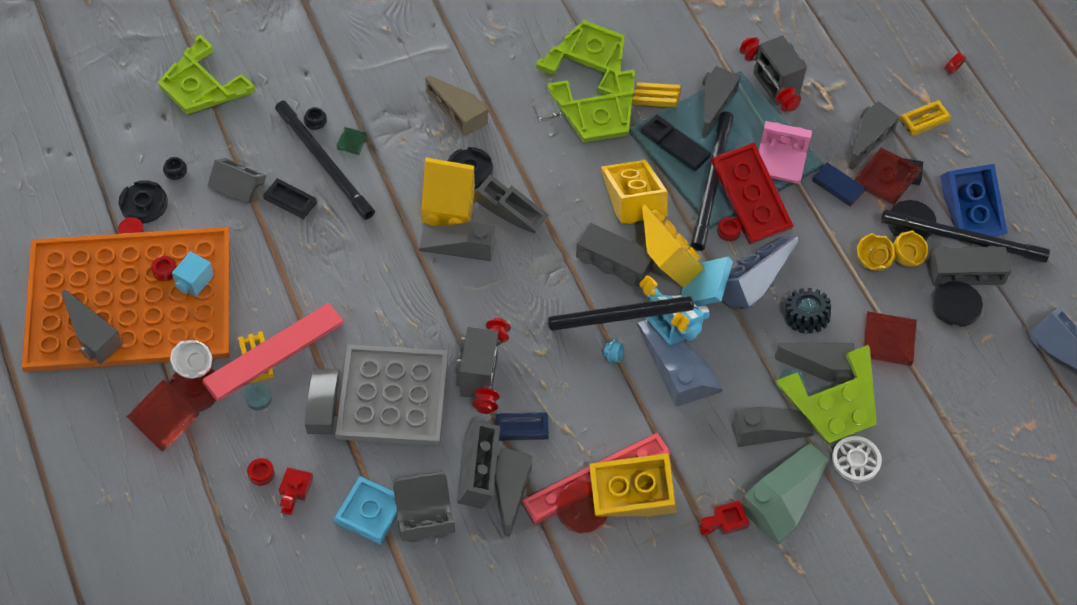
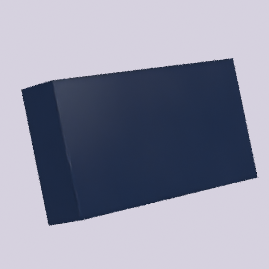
[813,162,865,207]
[496,412,549,441]

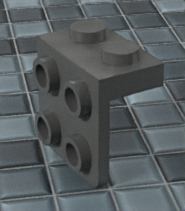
[393,472,456,543]

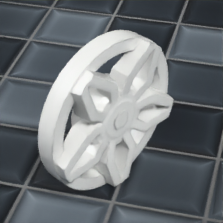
[832,436,882,484]

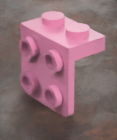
[759,121,812,184]

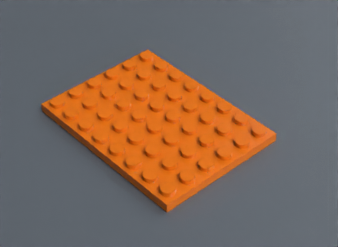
[22,227,230,372]

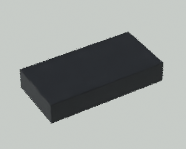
[660,128,711,172]
[263,178,317,220]

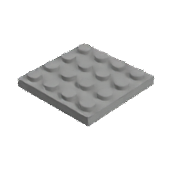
[335,344,448,446]

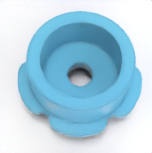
[604,339,624,364]

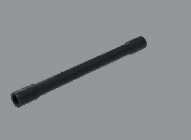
[275,100,375,220]
[690,111,734,251]
[881,209,1050,263]

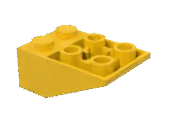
[642,204,704,288]

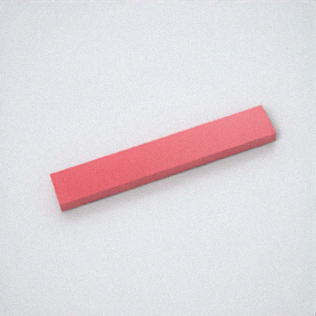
[203,303,343,402]
[521,433,671,525]

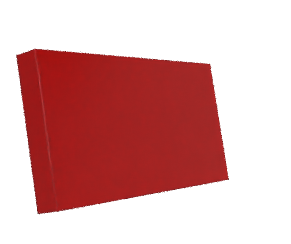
[710,142,794,245]

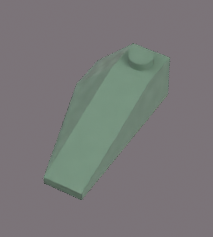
[741,443,829,545]

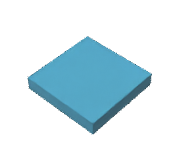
[681,257,733,306]
[334,476,398,545]

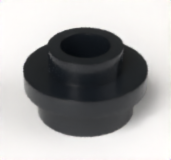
[304,107,327,129]
[163,157,187,180]

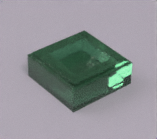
[337,127,367,155]

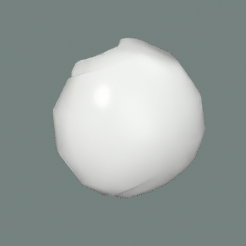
[170,340,213,379]

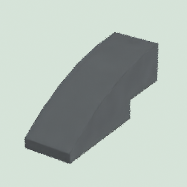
[475,174,549,233]
[305,368,339,435]

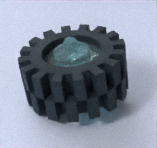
[786,288,831,334]

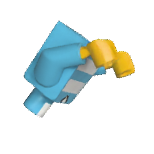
[639,275,709,345]

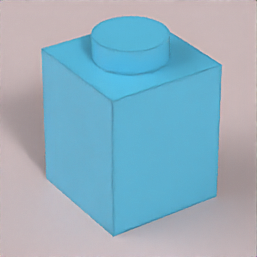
[172,251,214,297]

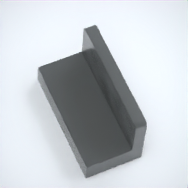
[208,158,267,203]

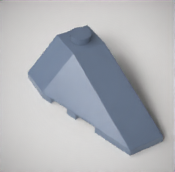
[722,236,799,309]
[1029,307,1077,369]
[637,319,723,407]

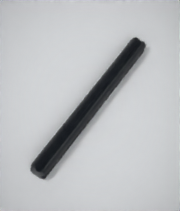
[548,296,694,331]

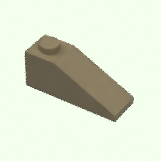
[425,75,489,136]

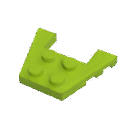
[536,20,625,95]
[158,34,256,115]
[547,69,635,143]
[775,345,877,444]

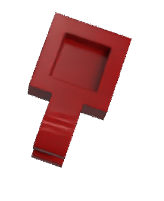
[279,467,313,515]
[698,500,750,535]

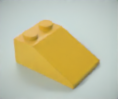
[421,157,475,226]
[601,160,668,224]
[589,453,677,517]

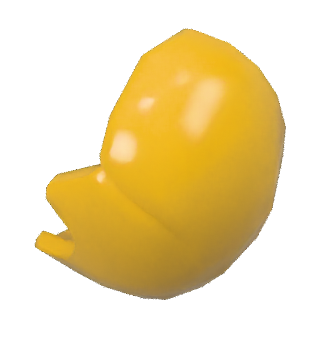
[893,231,928,267]
[857,233,896,271]

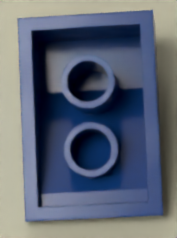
[940,164,1008,242]

